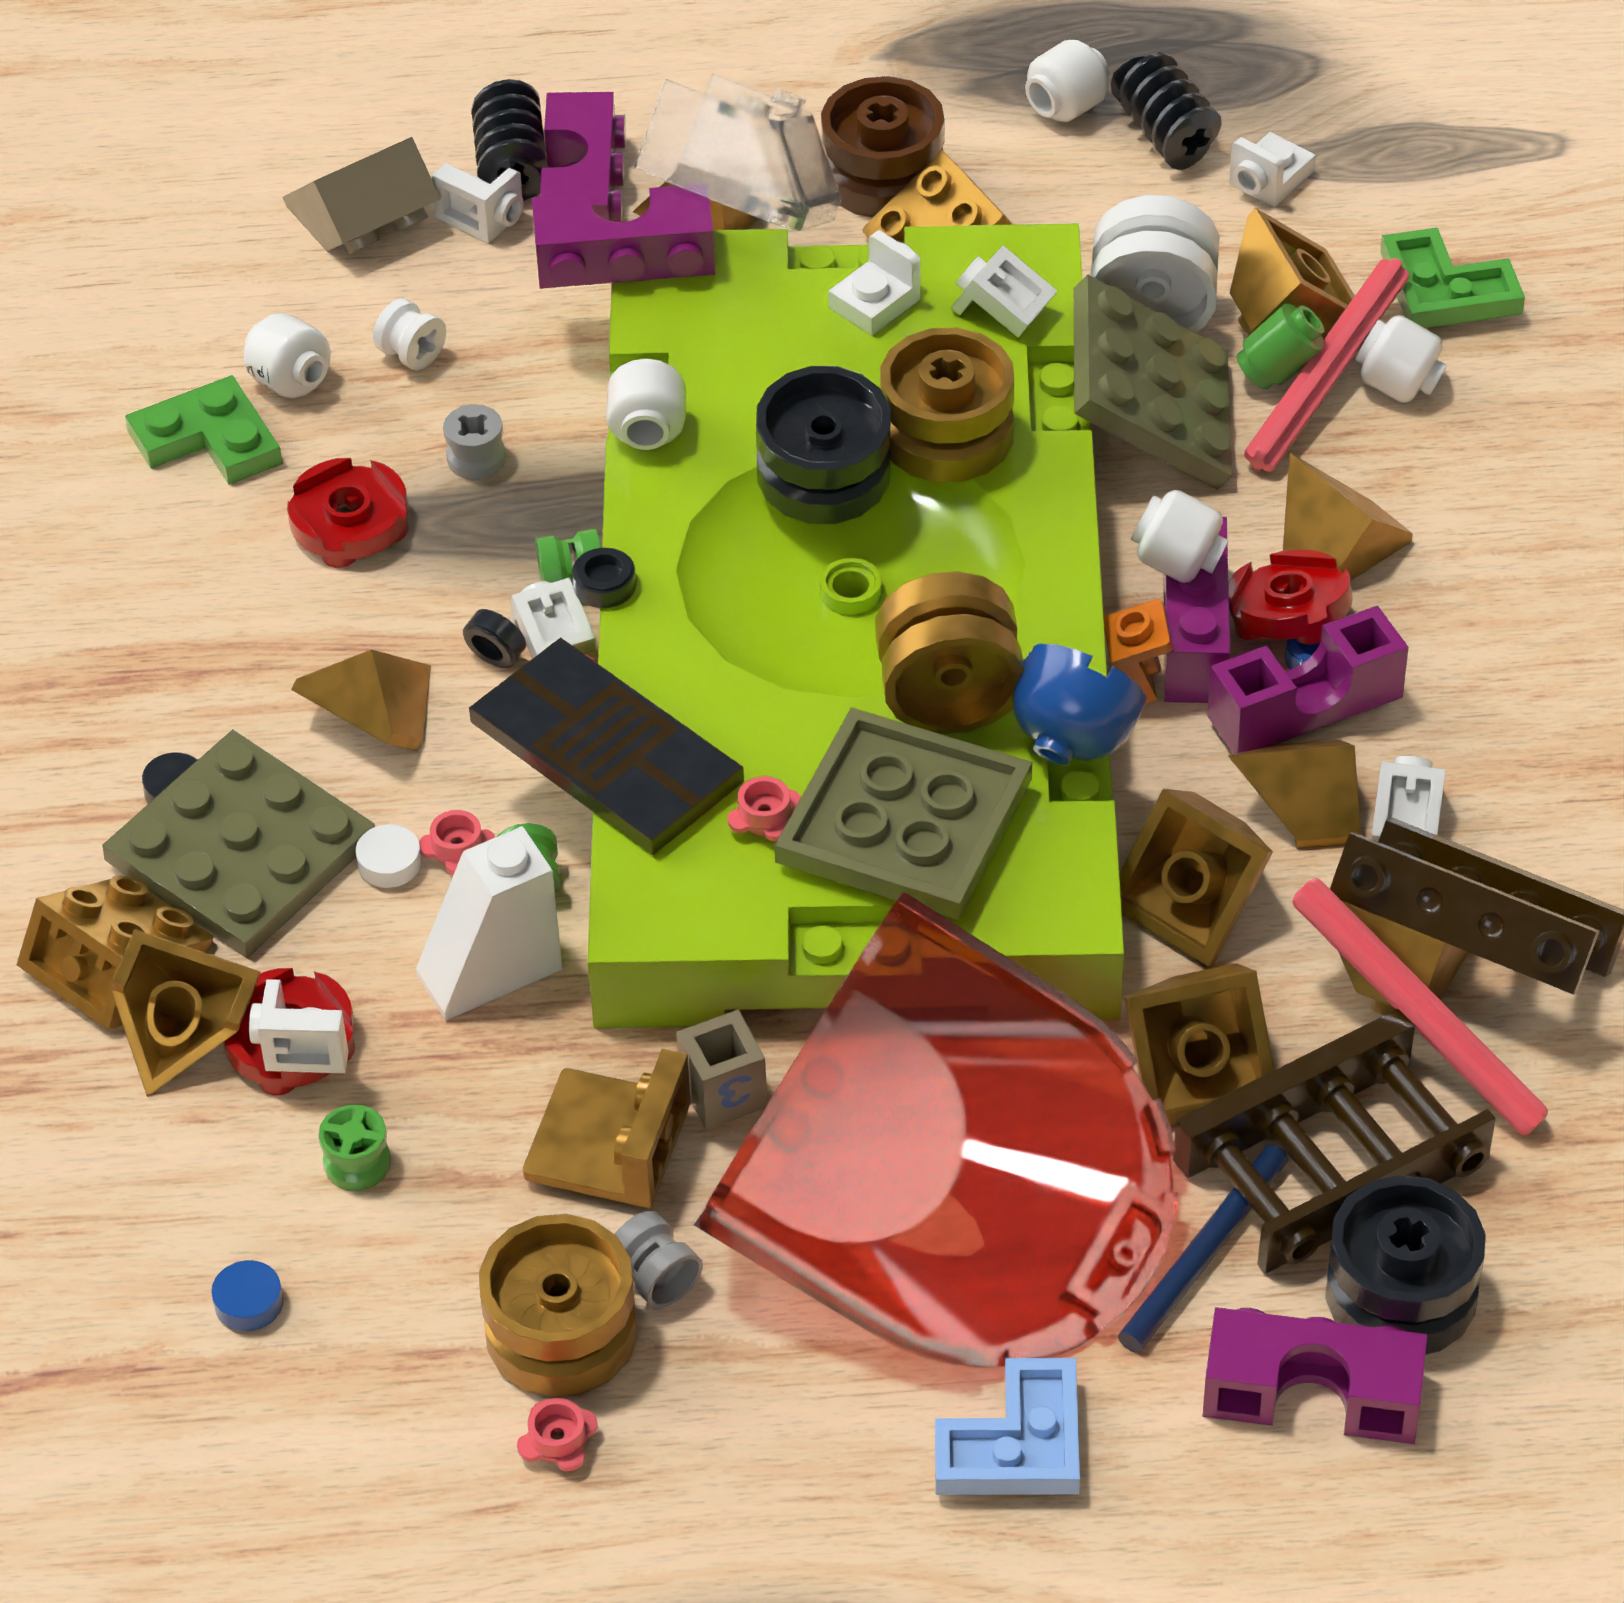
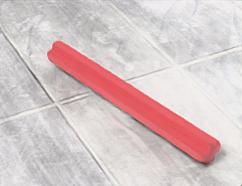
[1244,258,1409,472]
[1292,878,1548,1136]

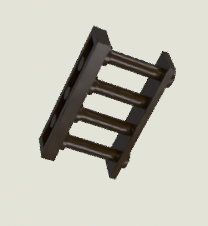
[1330,818,1624,995]
[1173,1009,1496,1274]

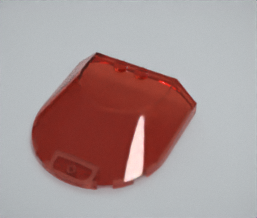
[694,892,1178,1367]

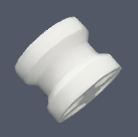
[373,298,446,371]

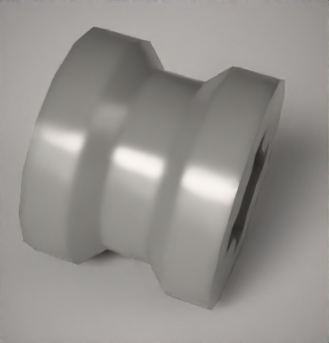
[443,404,506,480]

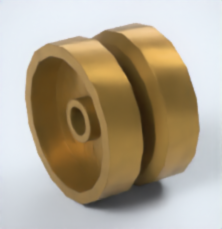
[880,327,1014,483]
[875,571,1024,734]
[479,1214,638,1397]

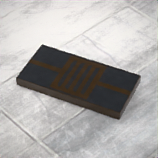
[469,637,744,855]

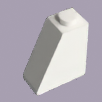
[416,826,563,1021]

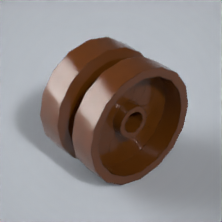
[821,76,945,217]

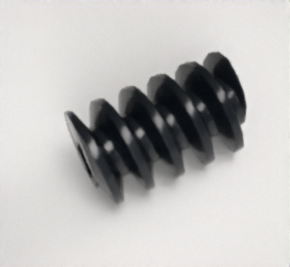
[1110,52,1222,170]
[471,79,548,201]

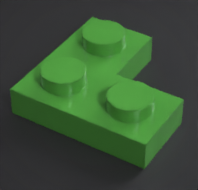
[1380,227,1525,328]
[125,375,283,485]

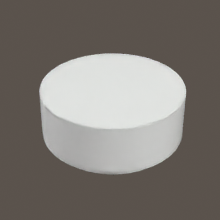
[356,824,422,888]

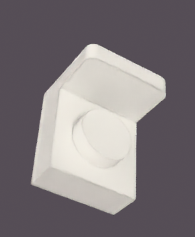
[1229,132,1316,207]
[431,163,524,244]
[828,230,920,336]
[951,245,1057,337]
[510,578,596,658]
[1371,756,1446,842]
[249,979,348,1073]

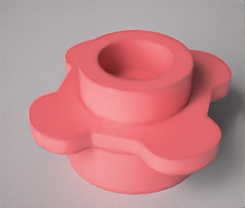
[727,776,801,841]
[419,810,495,875]
[517,1398,598,1472]

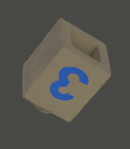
[676,1009,767,1129]

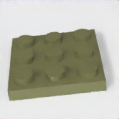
[1073,274,1232,490]
[774,707,1033,920]
[102,729,375,958]

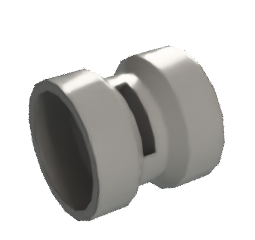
[615,1211,703,1308]

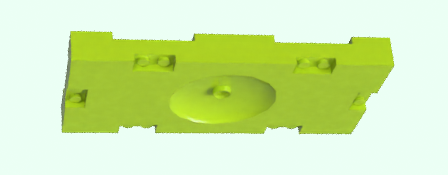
[587,223,1124,1028]

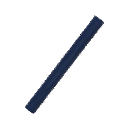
[1118,1145,1288,1353]

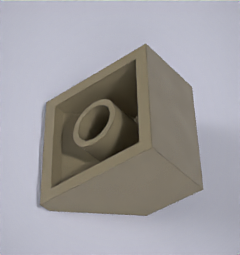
[282,137,441,254]

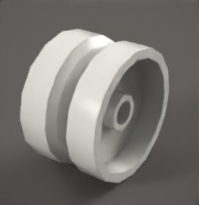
[1090,195,1220,333]

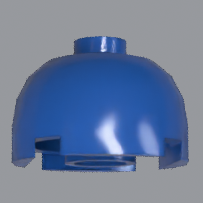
[1013,644,1147,765]

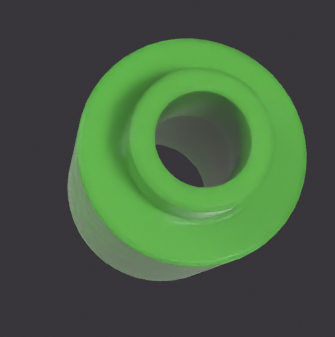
[1236,304,1324,389]

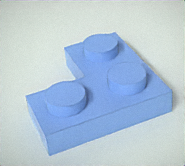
[935,1358,1080,1495]

